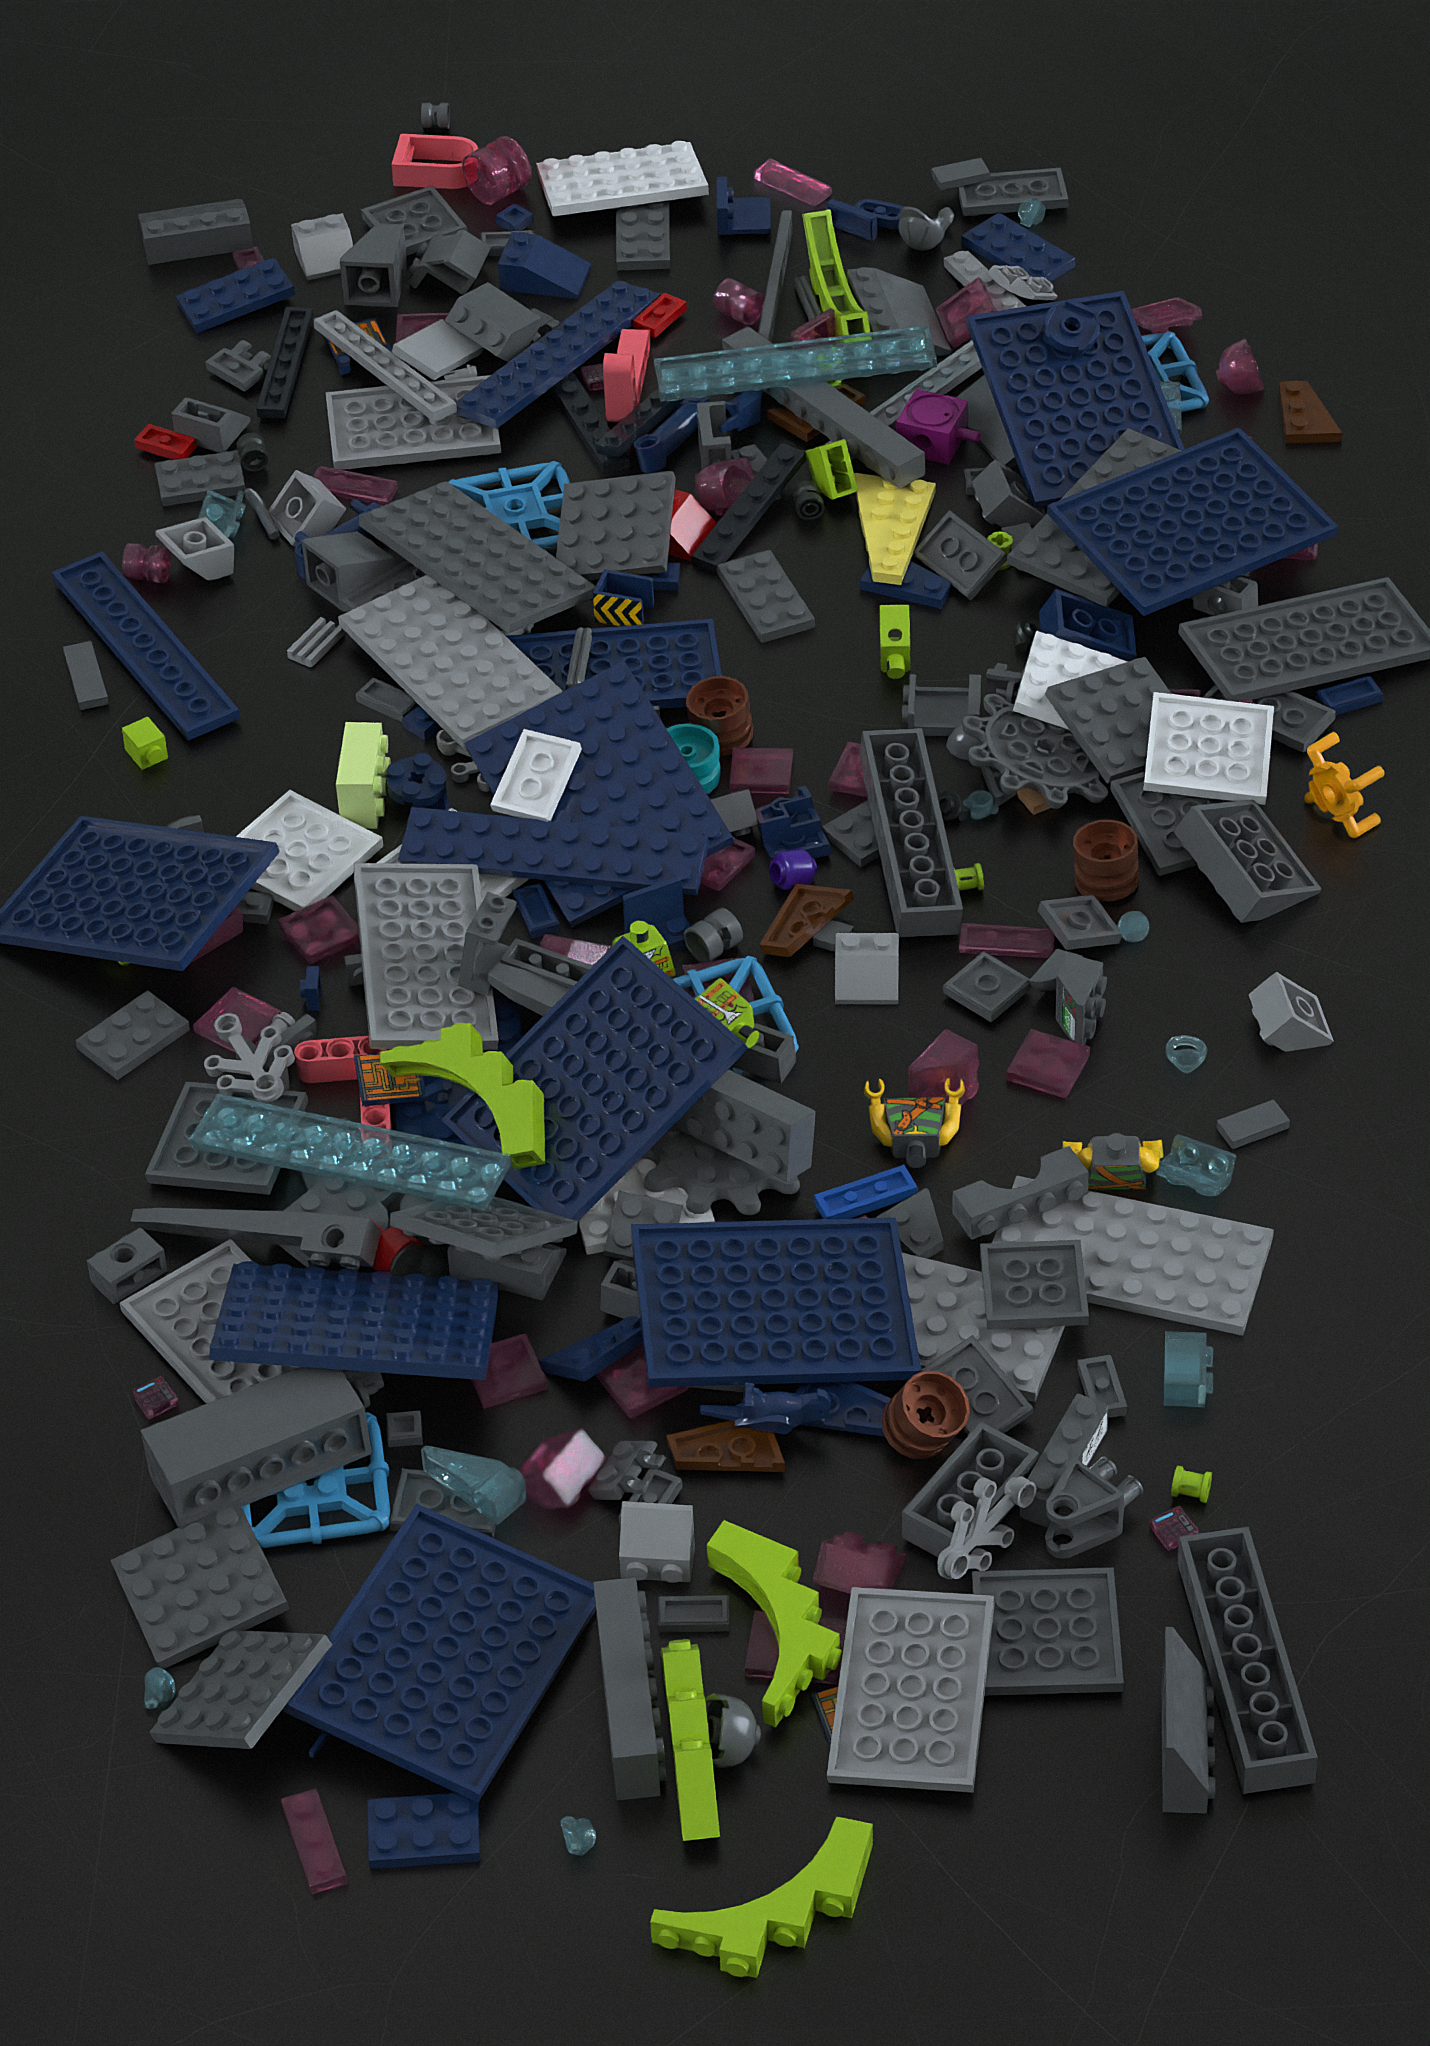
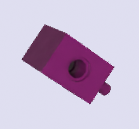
[896,389,981,465]

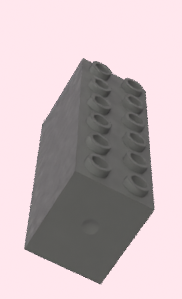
[140,1367,372,1530]

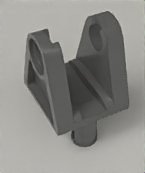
[1045,1456,1143,1559]

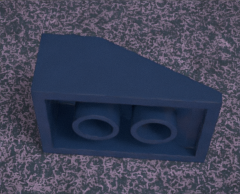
[498,232,591,299]
[1039,589,1137,660]

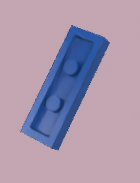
[814,1165,918,1219]

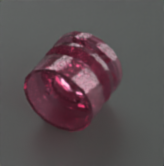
[462,136,532,205]

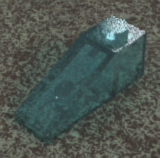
[421,1445,527,1525]

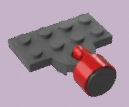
[279,1149,424,1277]

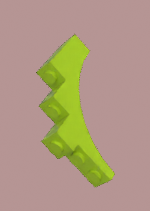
[802,210,871,346]
[380,1023,545,1170]
[707,1520,843,1728]
[660,1639,720,1841]
[650,1817,873,1978]

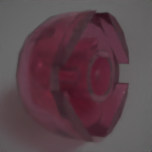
[1216,338,1264,396]

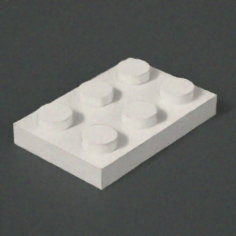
[490,729,582,822]

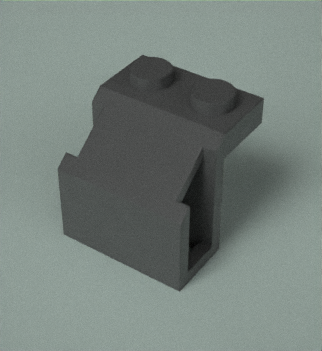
[407,230,491,295]

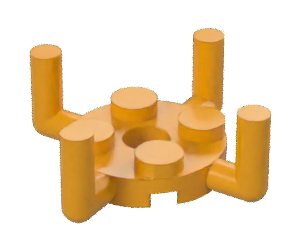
[1304,732,1384,838]

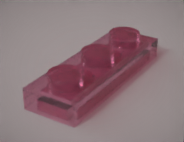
[281,1789,347,1894]

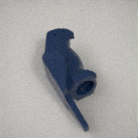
[719,388,762,433]
[700,1383,831,1435]

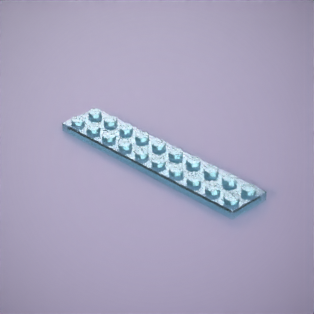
[654,325,937,401]
[189,1094,512,1211]

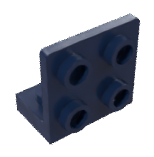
[717,176,771,235]
[623,877,691,953]

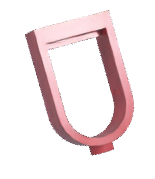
[391,134,486,189]

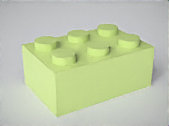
[336,722,391,829]

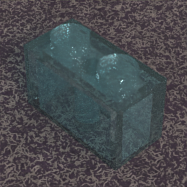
[1164,1331,1213,1407]

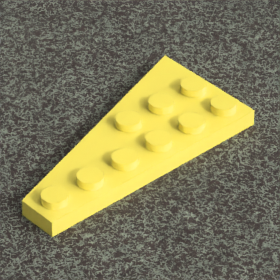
[854,473,936,585]

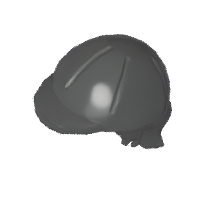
[899,206,954,251]

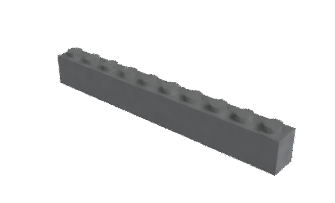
[722,326,925,489]
[500,938,796,1084]

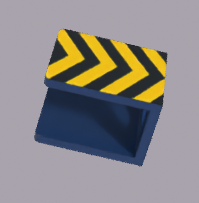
[593,569,654,626]

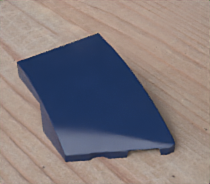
[755,785,831,863]

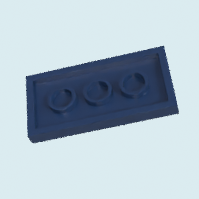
[961,213,1075,282]
[176,257,296,333]

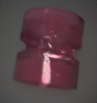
[713,278,765,325]
[122,543,171,583]

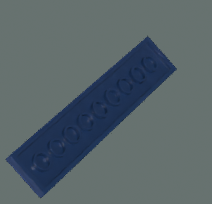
[454,281,661,429]
[52,551,240,741]
[398,807,709,895]

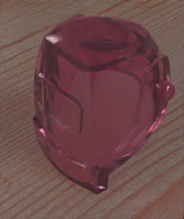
[695,458,754,515]

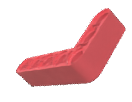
[603,329,650,423]
[294,1036,394,1169]

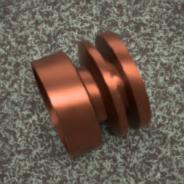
[686,676,753,756]
[1073,820,1139,902]
[881,1371,970,1459]

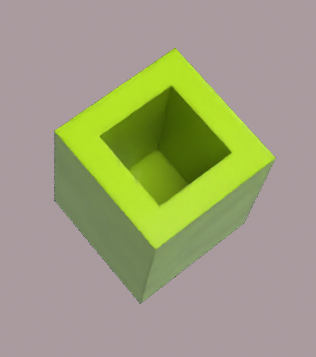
[122,717,168,770]

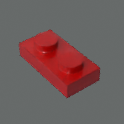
[633,293,687,338]
[134,424,197,460]

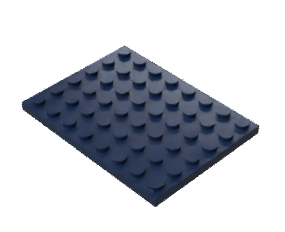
[966,291,1185,508]
[1047,428,1339,616]
[464,661,735,928]
[0,816,280,971]
[442,936,748,1221]
[630,1218,921,1387]
[209,1261,499,1380]
[283,1504,596,1803]

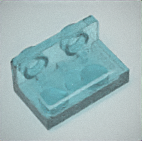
[197,489,246,538]
[1156,1134,1236,1197]

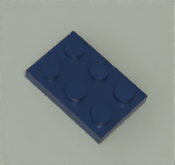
[368,1793,480,1869]

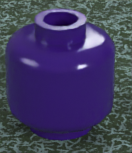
[769,849,817,891]

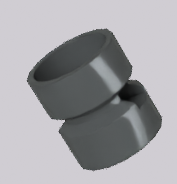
[684,907,743,964]

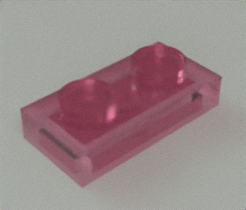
[700,837,755,892]

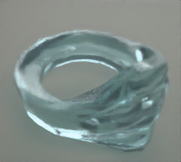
[1165,1035,1208,1074]

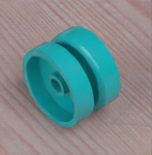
[667,723,721,794]

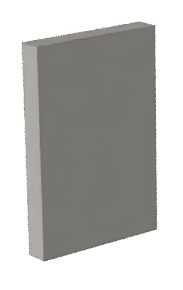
[392,319,484,380]

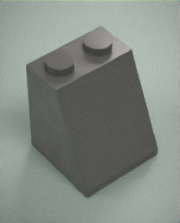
[340,223,408,307]
[302,531,396,612]

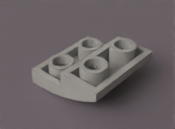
[987,265,1058,300]

